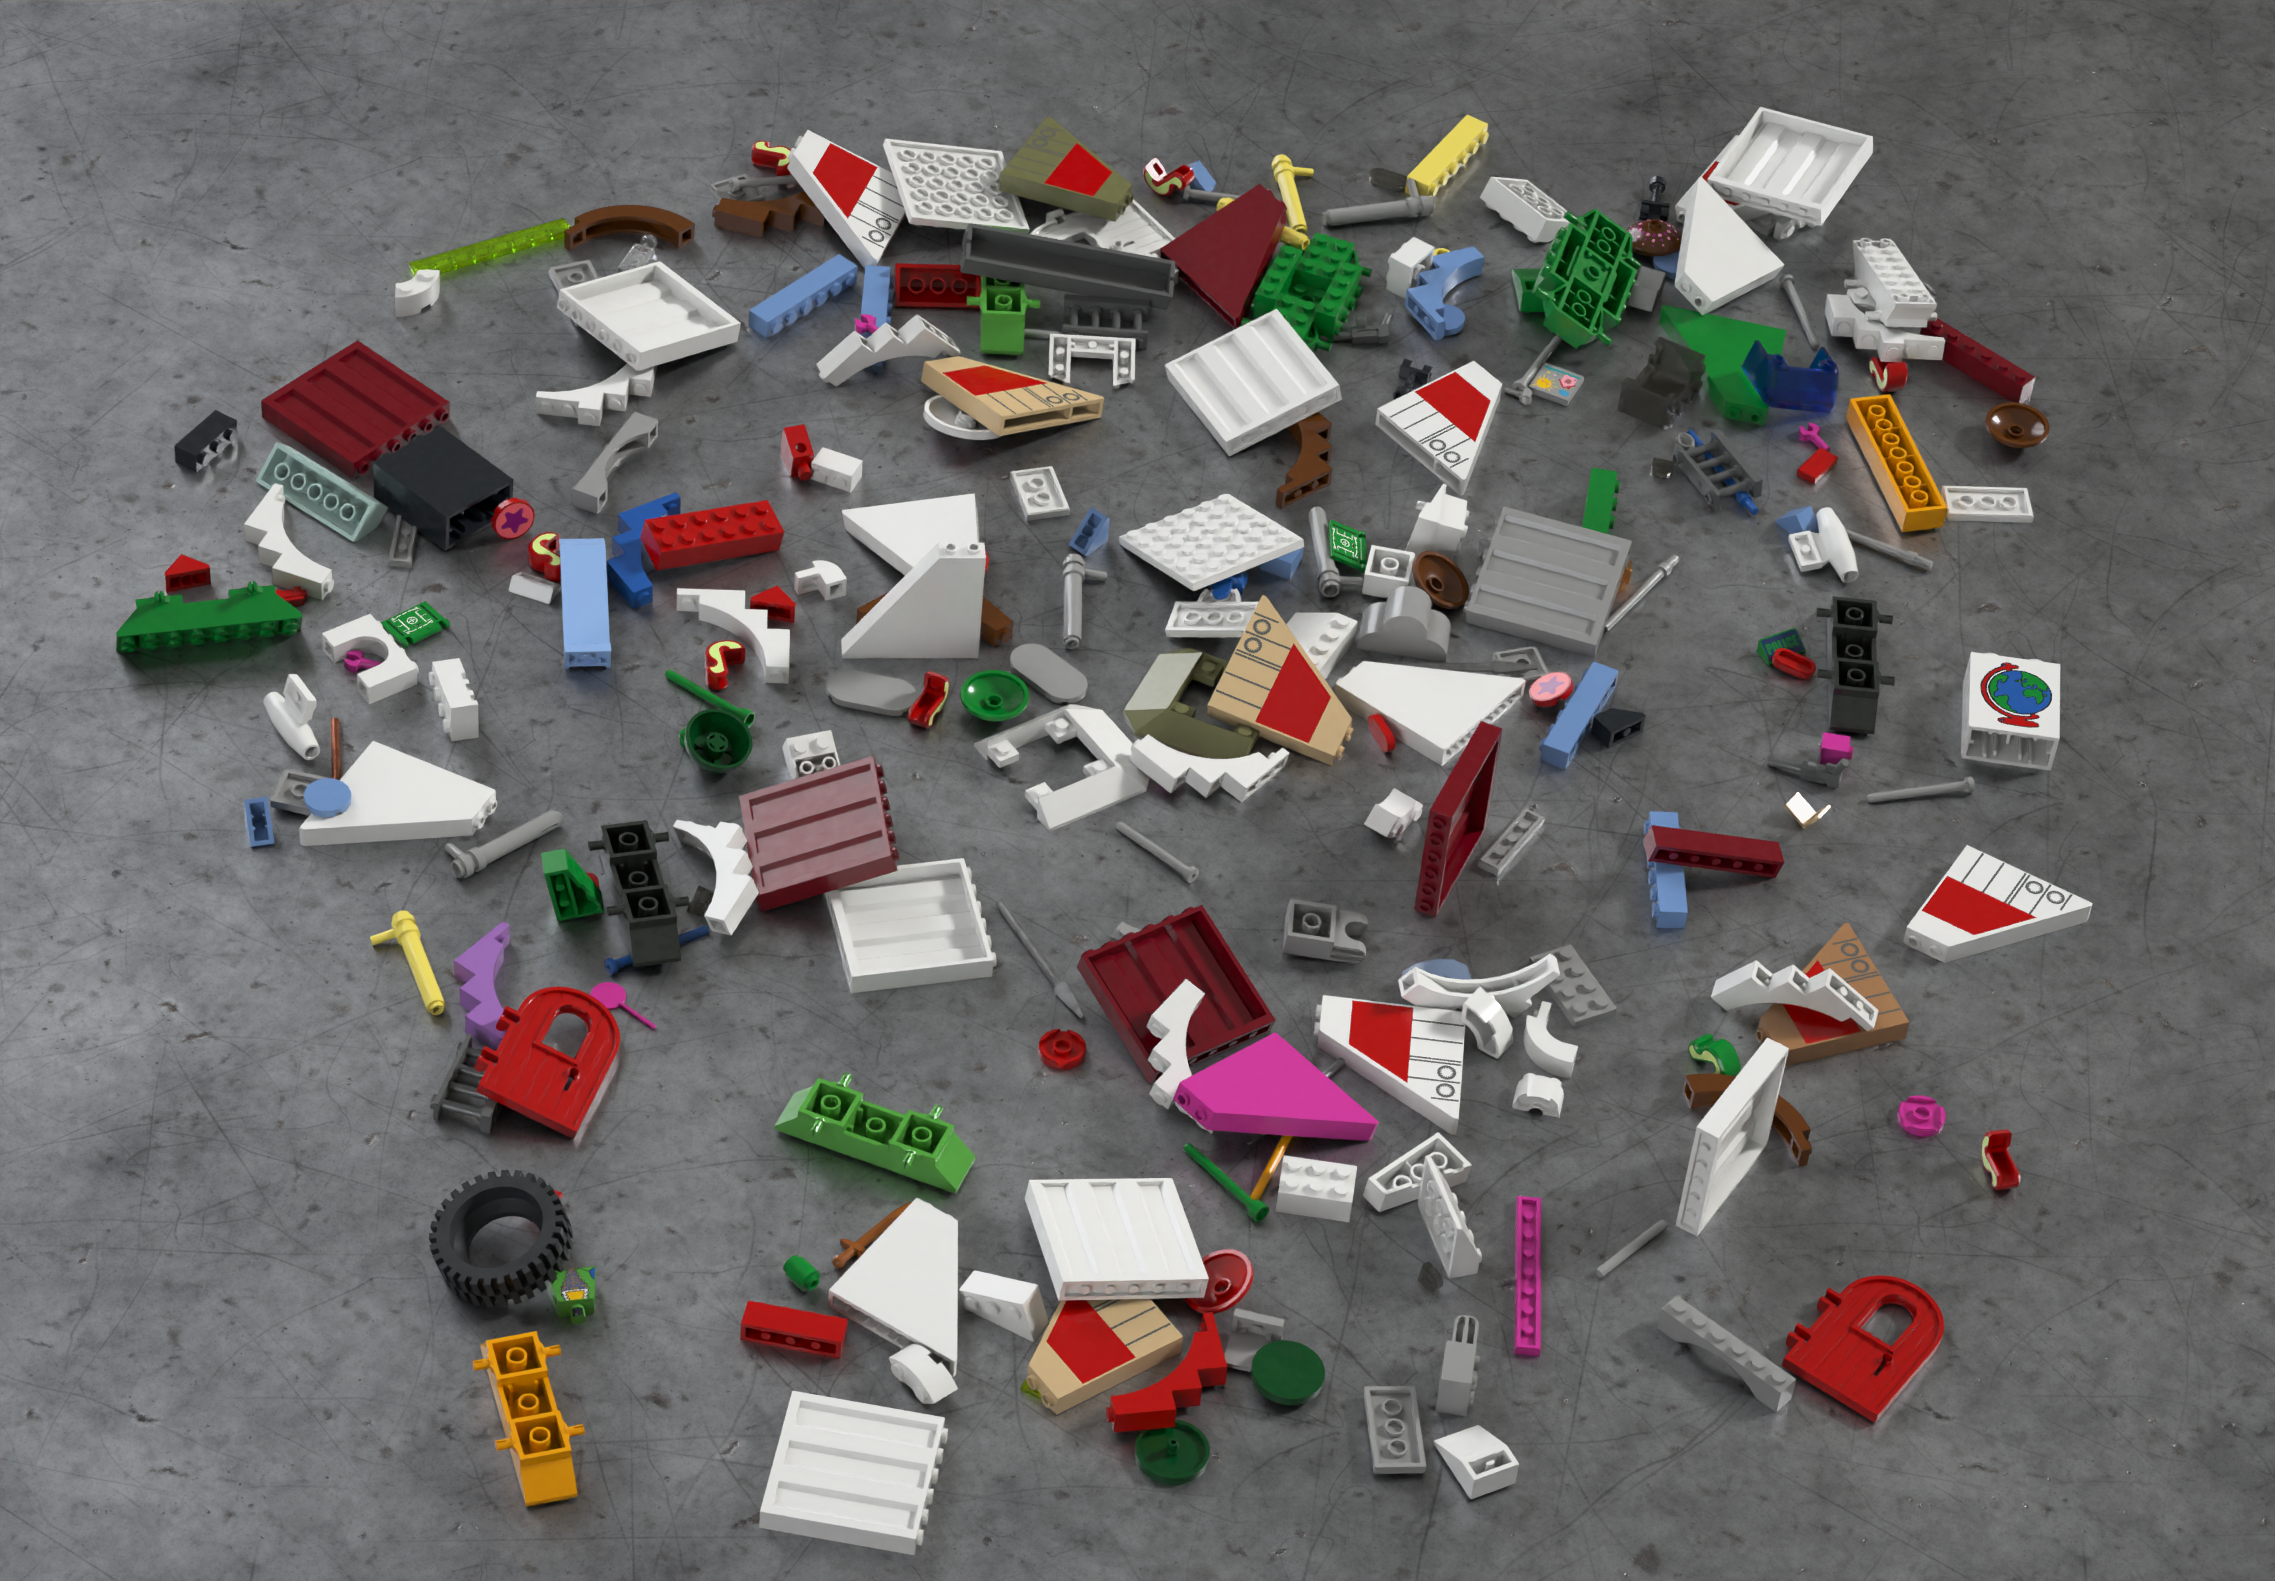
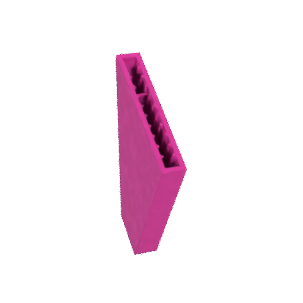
[1173,1032,1379,1141]

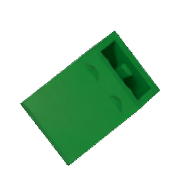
[1511,269,1545,312]

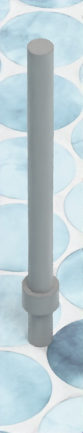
[1816,518,1933,570]
[1604,555,1679,633]

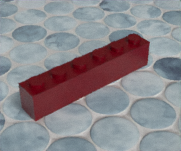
[1920,318,2035,403]
[1643,825,1785,878]

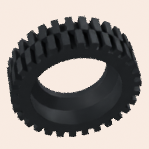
[429,1170,573,1307]

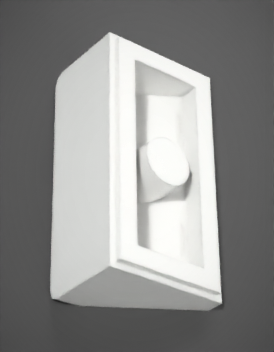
[509,572,561,604]

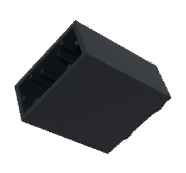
[372,427,514,551]

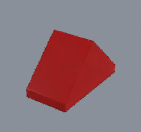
[164,554,211,593]
[750,585,796,623]

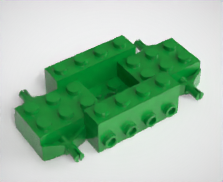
[1532,208,1642,349]
[1241,233,1372,352]

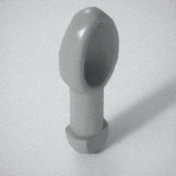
[1677,432,1706,463]

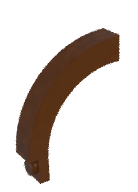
[564,205,695,251]
[1682,1073,1812,1167]

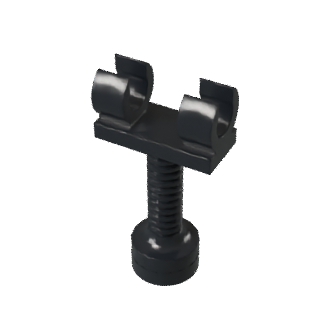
[1639,176,1670,222]
[1393,359,1433,400]

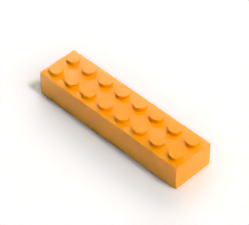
[1846,394,1947,532]

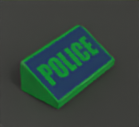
[1756,628,1806,666]

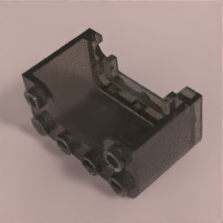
[1618,337,1706,430]

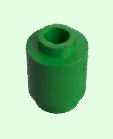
[783,1255,820,1292]

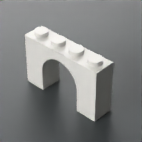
[322,614,419,704]

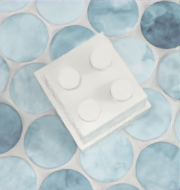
[1405,484,1470,560]

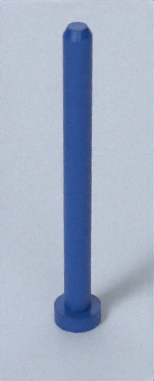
[604,926,709,975]

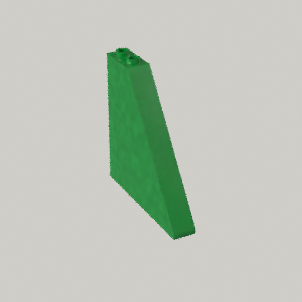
[1659,305,1787,426]

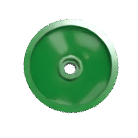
[960,670,1029,721]

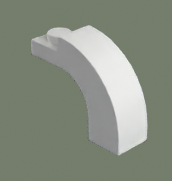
[1523,1001,1578,1079]

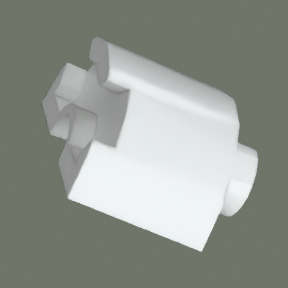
[1512,1073,1564,1118]

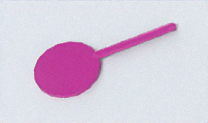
[590,982,656,1029]

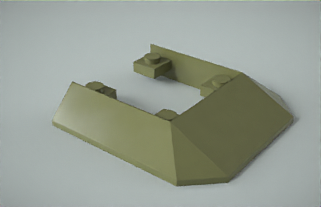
[1123,648,1260,759]

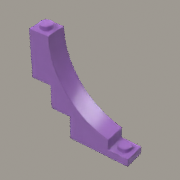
[454,921,517,1051]

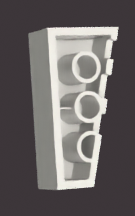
[429,658,479,742]
[1363,1132,1472,1212]

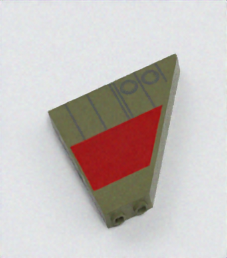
[999,116,1134,222]

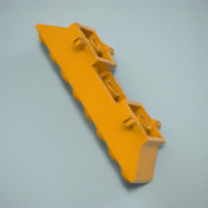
[472,1331,585,1507]

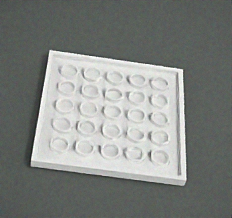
[883,139,1030,234]
[1119,494,1304,591]

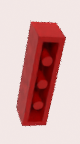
[740,1300,848,1358]

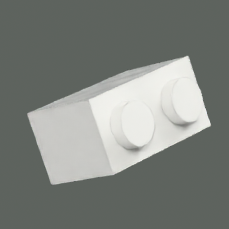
[811,447,863,493]

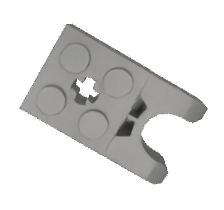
[1283,899,1368,964]
[1436,1315,1480,1416]

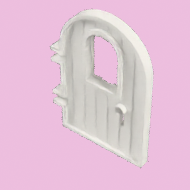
[1031,199,1175,257]

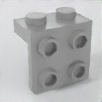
[1224,1308,1285,1372]

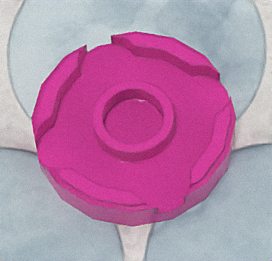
[1897,1095,1946,1137]

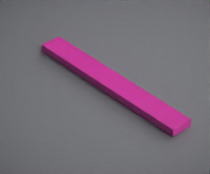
[1514,1196,1541,1356]

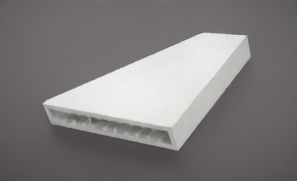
[1674,177,1784,315]
[842,494,979,575]
[841,542,986,659]
[1334,661,1526,766]
[299,741,497,846]
[828,1198,958,1377]

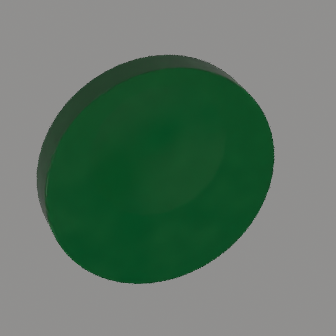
[1250,1340,1325,1405]
[1134,1419,1210,1485]

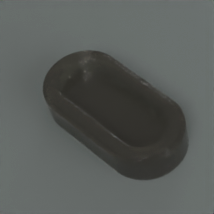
[1369,168,1407,193]

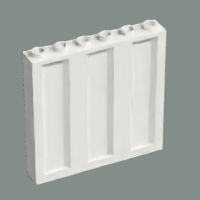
[1707,107,1873,226]
[557,261,741,371]
[1165,309,1342,456]
[824,858,997,993]
[1675,1038,1789,1237]
[1025,1178,1209,1301]
[759,1391,949,1555]

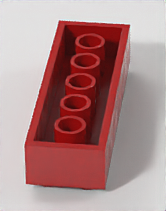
[640,500,784,570]

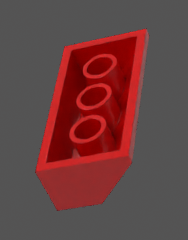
[894,263,981,308]

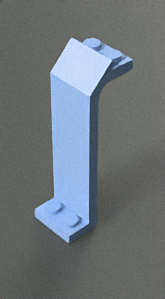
[559,538,611,669]

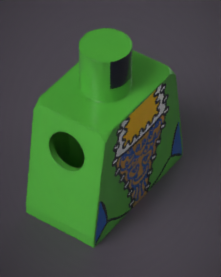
[547,1266,596,1325]

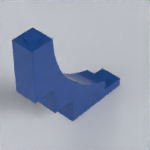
[606,492,681,609]

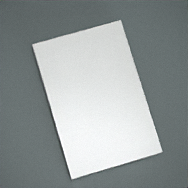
[1010,466,1070,521]

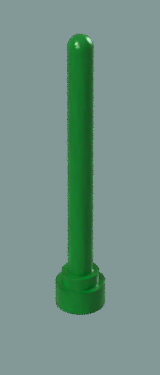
[665,670,756,728]
[1183,1143,1270,1222]

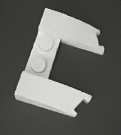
[1048,334,1135,389]

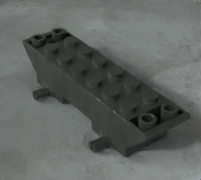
[1816,596,1895,734]
[588,820,690,967]

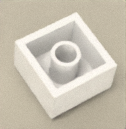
[1386,237,1435,299]
[1362,545,1415,598]

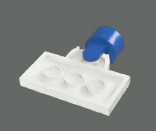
[1165,571,1259,638]

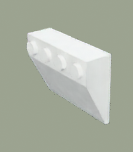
[1480,177,1570,243]
[1286,612,1358,679]
[1417,1155,1482,1279]

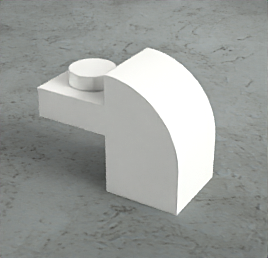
[794,560,847,601]

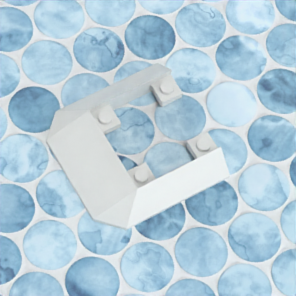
[974,704,1150,832]

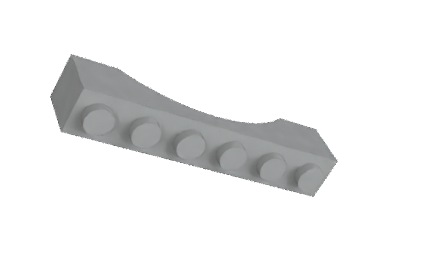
[572,411,658,514]
[1657,1295,1796,1412]

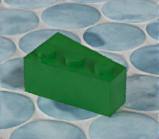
[541,848,604,922]

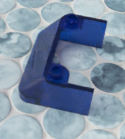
[1741,340,1839,413]

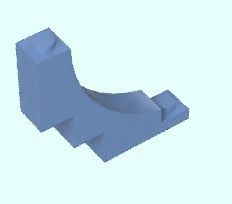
[1405,246,1484,340]

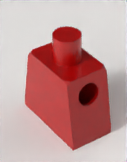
[780,424,814,480]

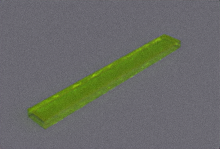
[409,218,570,276]

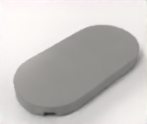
[1010,643,1088,704]
[826,670,917,716]

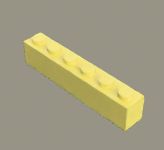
[1405,115,1489,197]

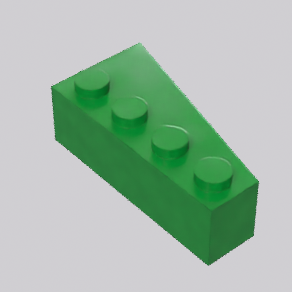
[1582,468,1620,535]

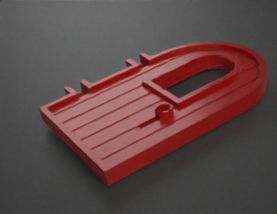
[474,987,620,1139]
[1782,1275,1944,1423]

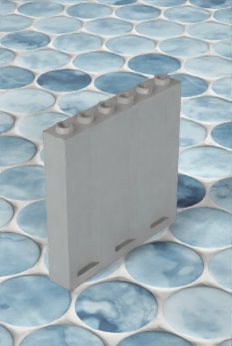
[1463,506,1632,658]

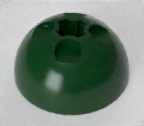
[684,709,753,773]

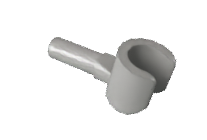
[1504,387,1532,405]

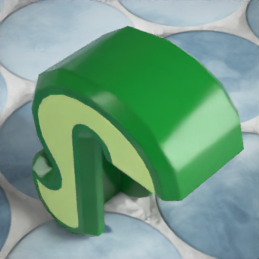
[1688,1034,1741,1077]

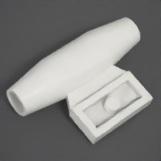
[1789,507,1858,583]
[263,674,320,760]

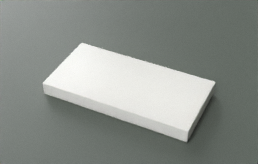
[1941,486,2034,523]

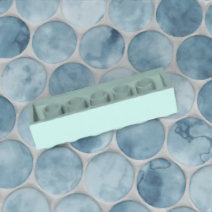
[255,442,388,543]

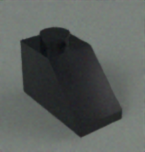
[1591,708,1646,749]

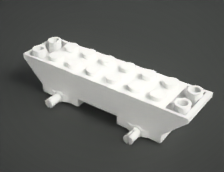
[1844,238,1937,327]

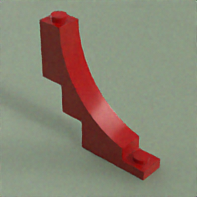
[1106,1312,1227,1433]

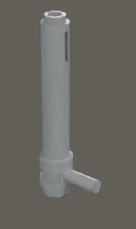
[1323,178,1434,226]
[1308,507,1363,597]
[1062,554,1107,649]
[445,810,563,878]

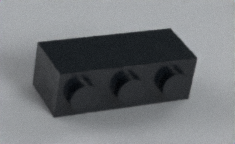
[174,410,238,473]

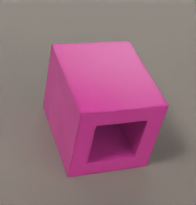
[1819,732,1853,765]

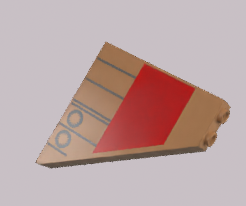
[1756,923,1910,1066]

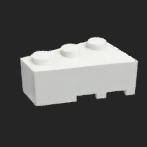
[959,1270,1049,1342]

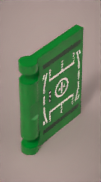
[1328,519,1367,573]
[381,601,450,649]

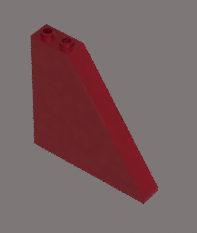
[1160,183,1287,330]

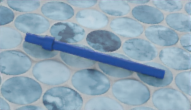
[1687,430,1759,516]

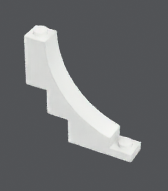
[816,314,961,387]
[244,483,334,600]
[677,588,790,684]
[1129,734,1289,803]
[1711,960,1879,1031]

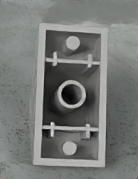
[1357,586,1451,662]

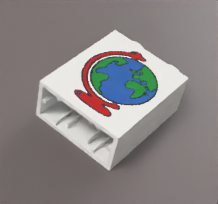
[1961,652,2060,771]

